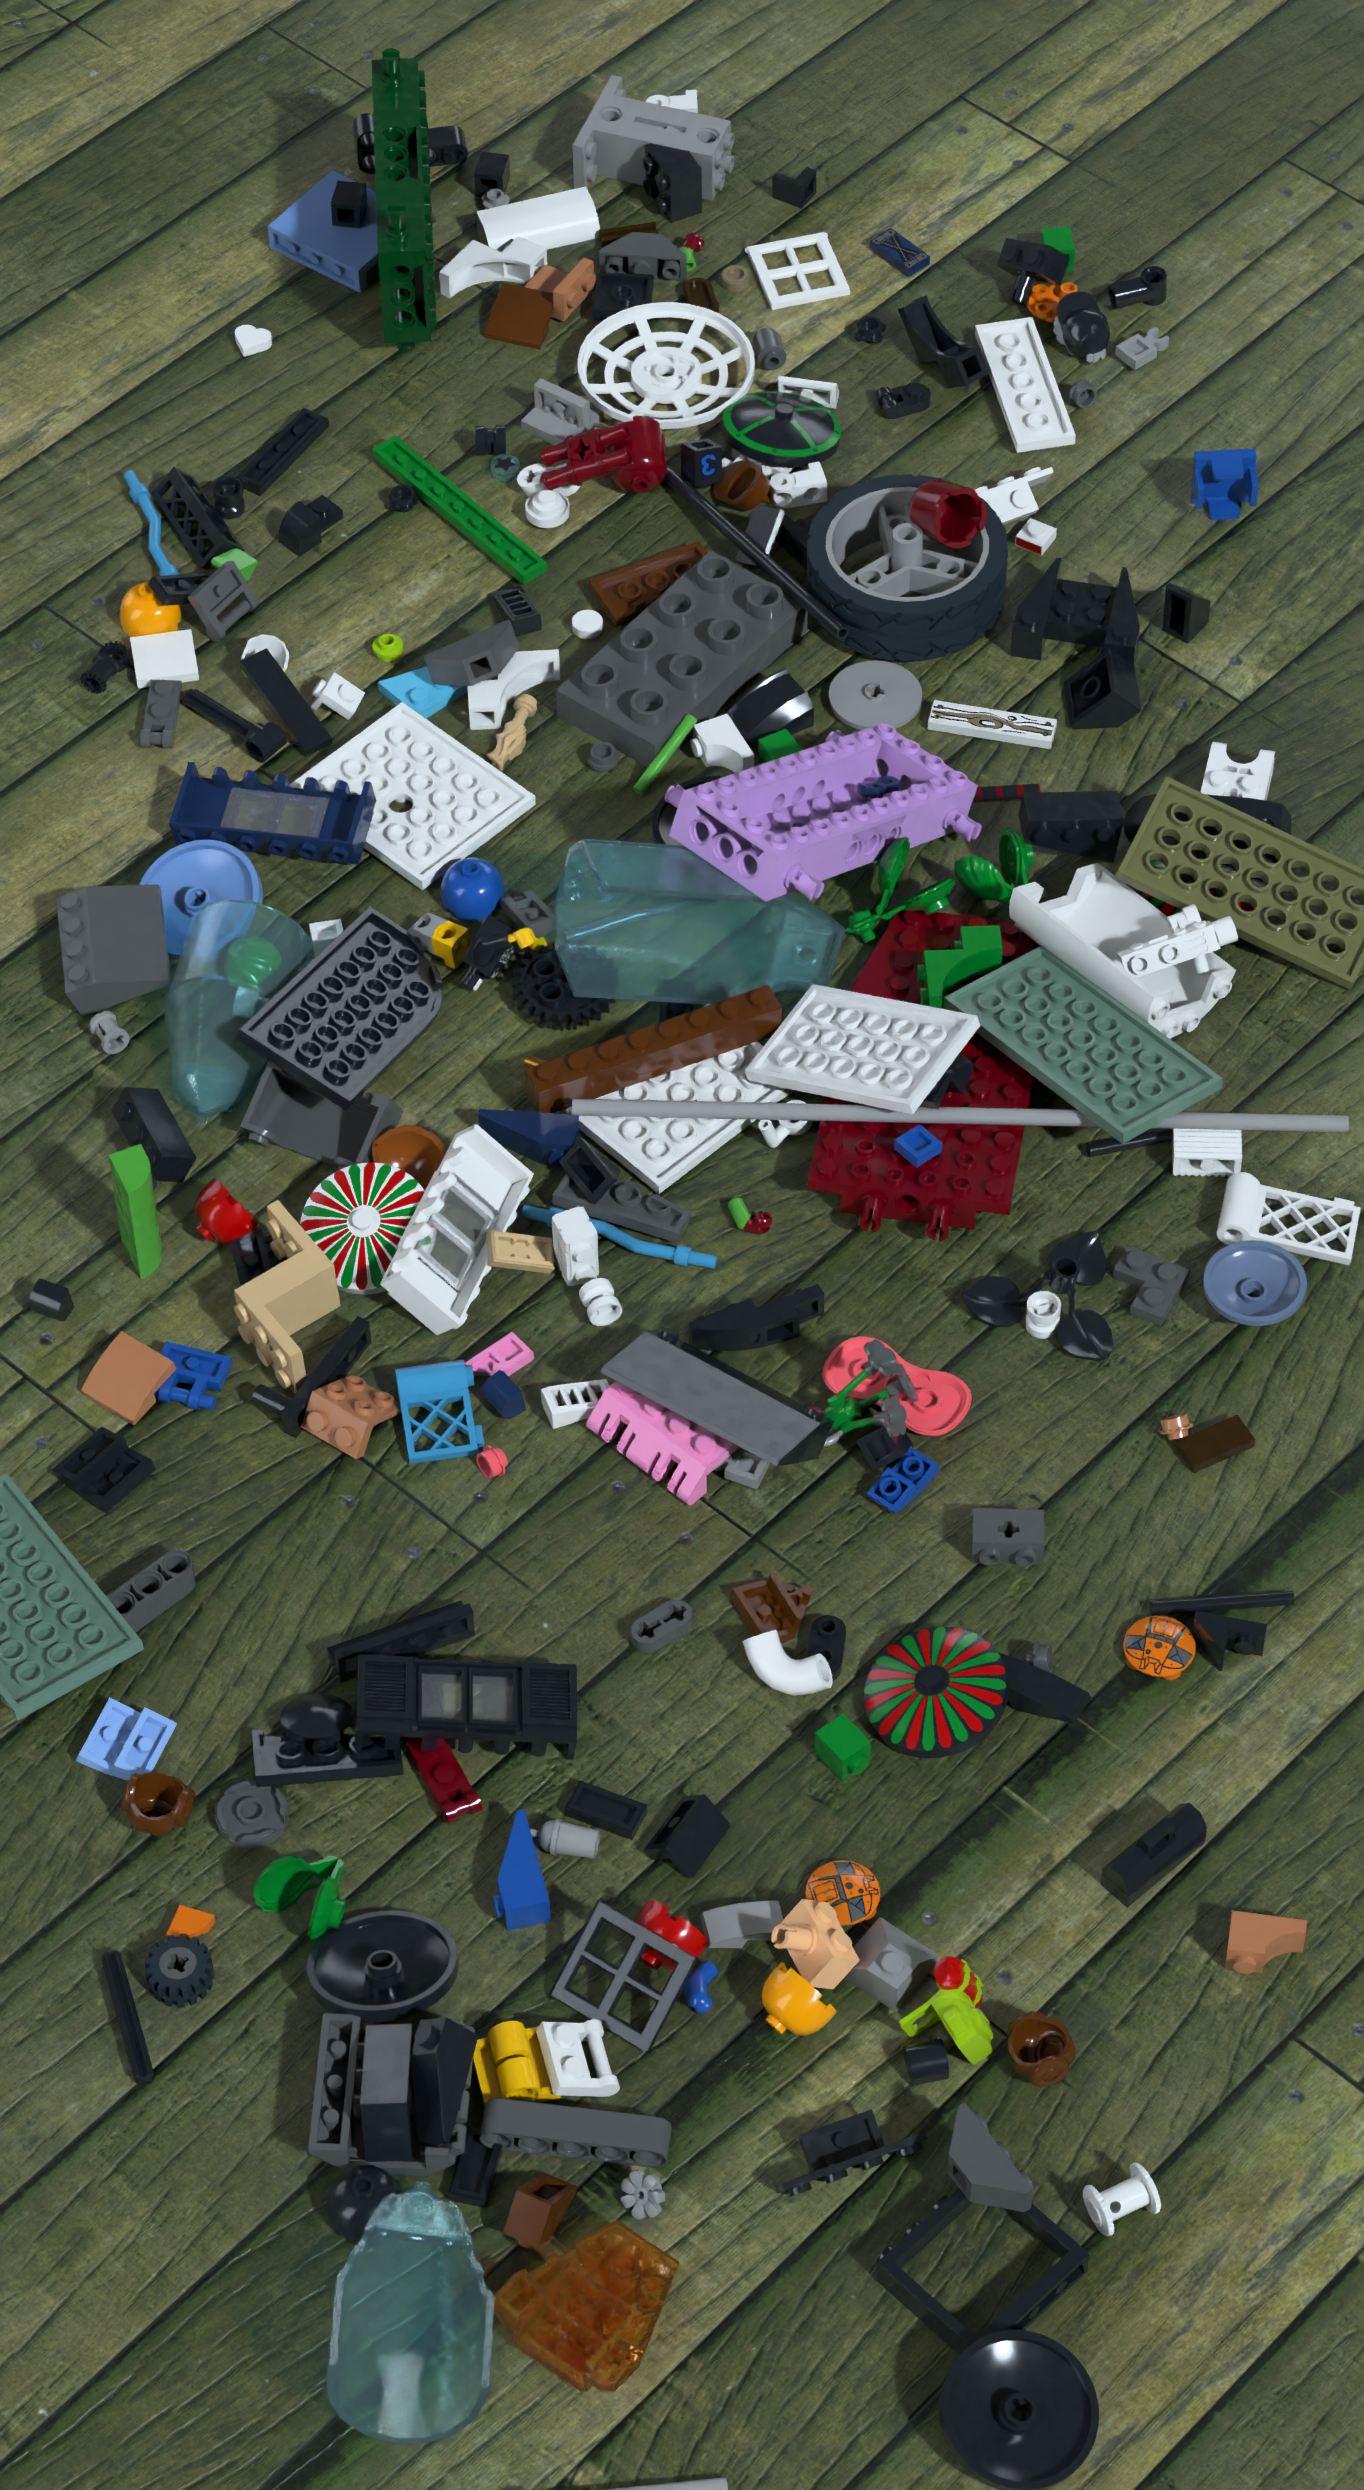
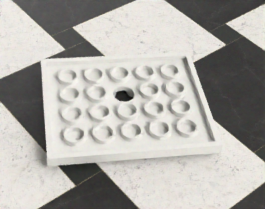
[290,702,536,890]

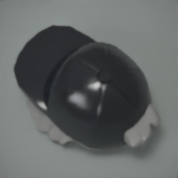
[1053,291,1110,365]

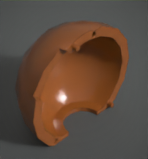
[372,1125,447,1191]

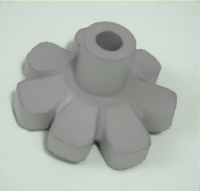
[621,2169,665,2220]

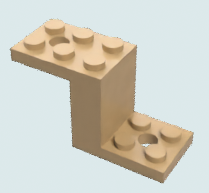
[234,1200,341,1394]

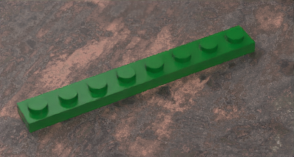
[372,436,547,585]

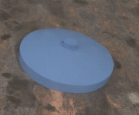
[139,840,263,961]

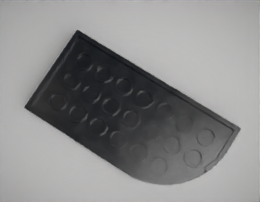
[236,907,442,1110]

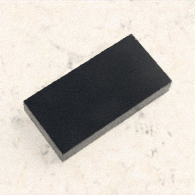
[565,1780,647,1840]
[448,2127,503,2208]

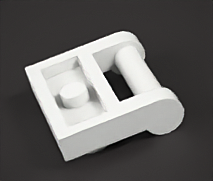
[536,2019,620,2097]

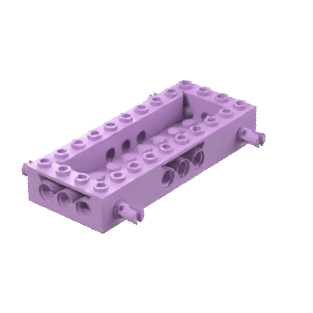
[665,723,982,902]

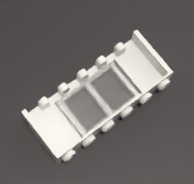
[380,1124,534,1335]

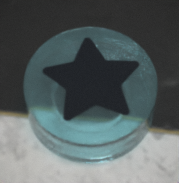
[490,454,520,483]

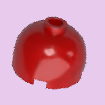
[194,1178,260,1244]
[635,1899,709,1971]

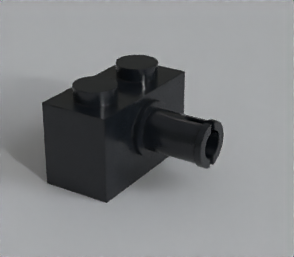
[997,238,1070,305]

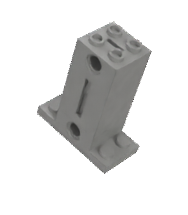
[572,75,735,201]

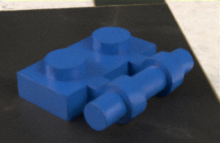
[154,1341,232,1410]

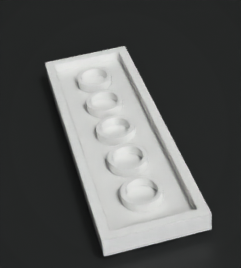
[975,317,1076,453]

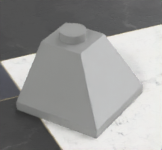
[844,1917,941,2012]

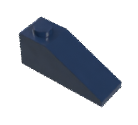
[478,1109,580,1167]

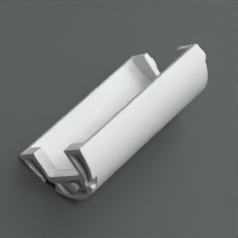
[1009,862,1236,1039]

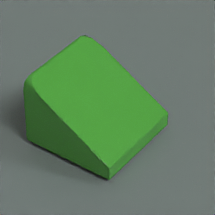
[210,548,258,581]

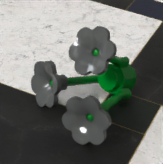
[825,1340,919,1438]

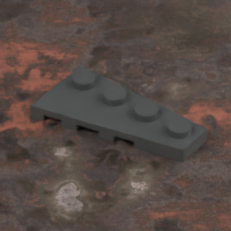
[552,1173,691,1243]

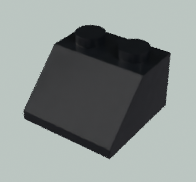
[1063,648,1142,730]

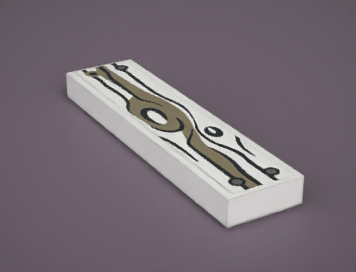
[928,700,1057,749]

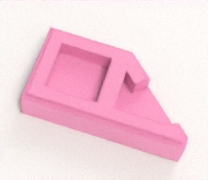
[465,1332,534,1376]

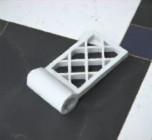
[1217,1172,1361,1265]

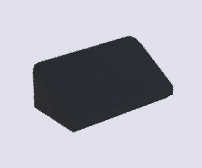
[735,506,785,570]

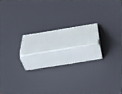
[778,376,839,409]

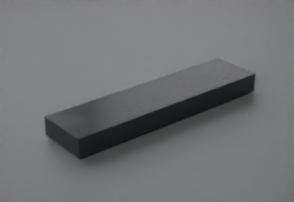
[236,408,329,497]
[240,648,332,757]

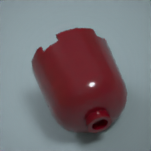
[607,416,667,494]
[909,479,987,549]

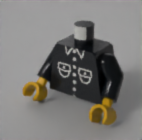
[460,915,548,991]

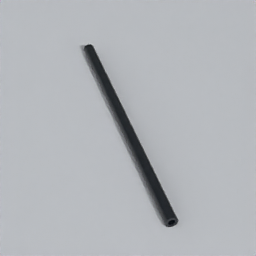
[663,466,849,640]

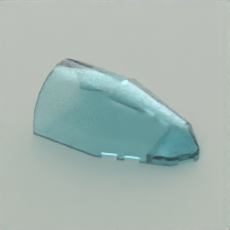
[165,900,315,1123]
[326,2181,494,2443]

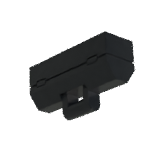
[1101,1803,1207,1908]

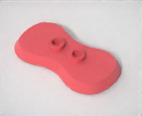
[822,1336,972,1437]

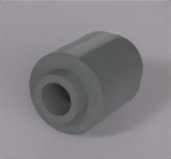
[752,328,786,371]

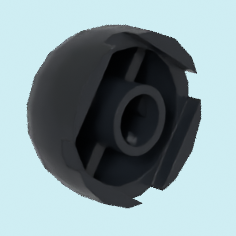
[327,2165,405,2246]

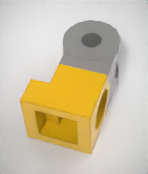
[407,913,471,969]

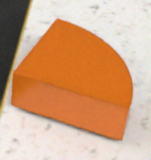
[166,1905,216,1941]

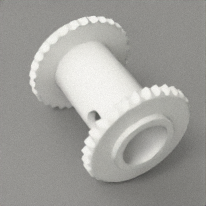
[1083,2162,1161,2236]

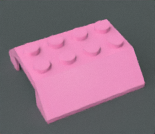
[586,1381,740,1506]

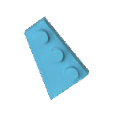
[378,666,468,719]

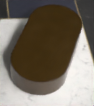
[683,277,719,313]

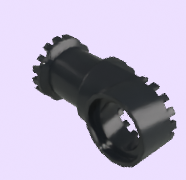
[80,641,129,694]

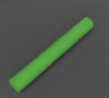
[633,714,697,795]

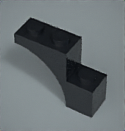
[898,296,989,388]

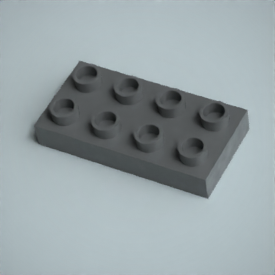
[556,550,808,767]

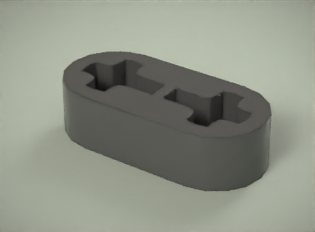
[631,1600,692,1653]

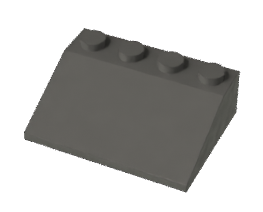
[56,884,172,1017]

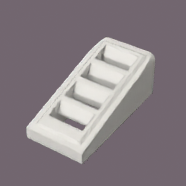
[541,1379,609,1429]

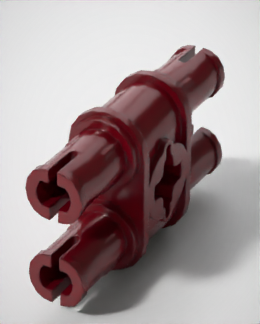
[540,422,634,491]

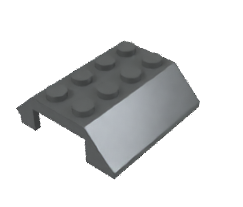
[308,2013,475,2177]

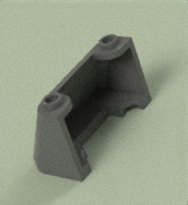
[240,1061,403,1171]

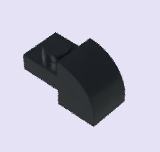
[278,495,343,557]

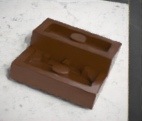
[484,282,554,350]

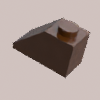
[503,2172,577,2248]

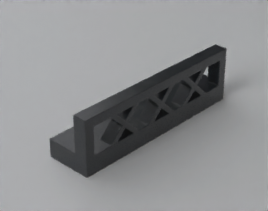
[151,467,245,570]
[327,1600,475,1683]

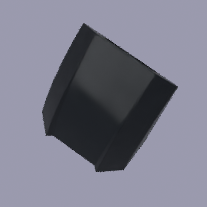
[724,669,814,748]

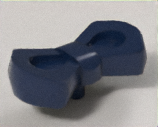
[857,776,900,798]

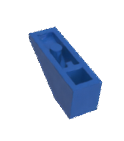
[492,1809,551,1931]

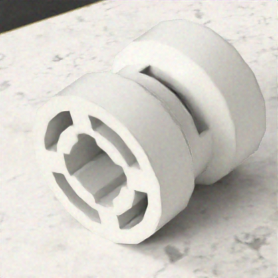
[579,1278,622,1326]
[1026,1291,1061,1339]

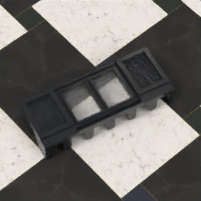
[354,1654,577,1760]

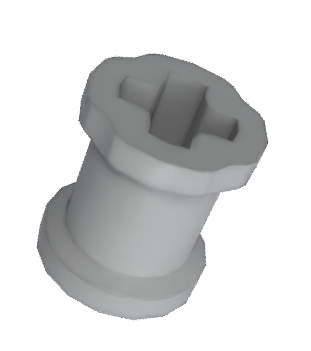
[89,1011,130,1054]

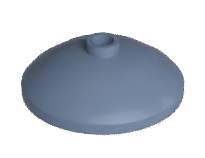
[1203,1240,1307,1326]

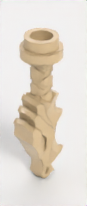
[485,694,537,771]

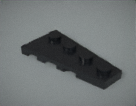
[251,1729,403,1788]

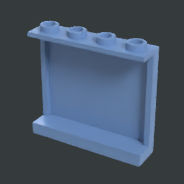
[268,171,378,293]

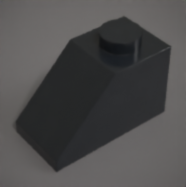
[1162,583,1210,644]

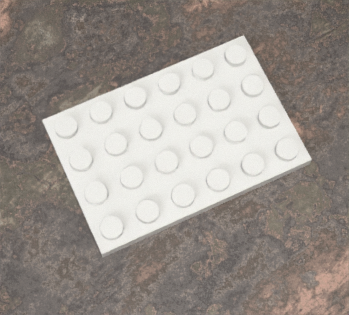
[745,984,980,1114]
[566,1003,794,1194]

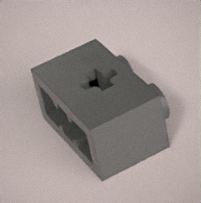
[972,1508,1044,1566]

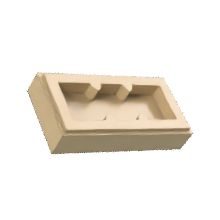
[486,1230,555,1274]

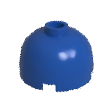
[440,857,505,922]

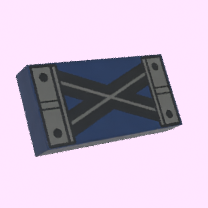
[869,228,930,277]

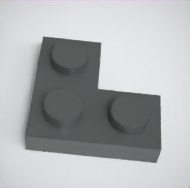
[1113,1245,1190,1326]

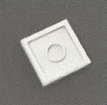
[130,629,199,688]

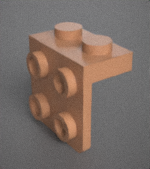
[524,257,596,322]
[301,1375,401,1459]

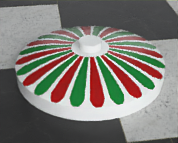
[300,1162,436,1295]

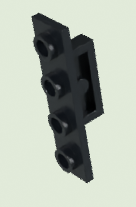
[775,2109,928,2197]

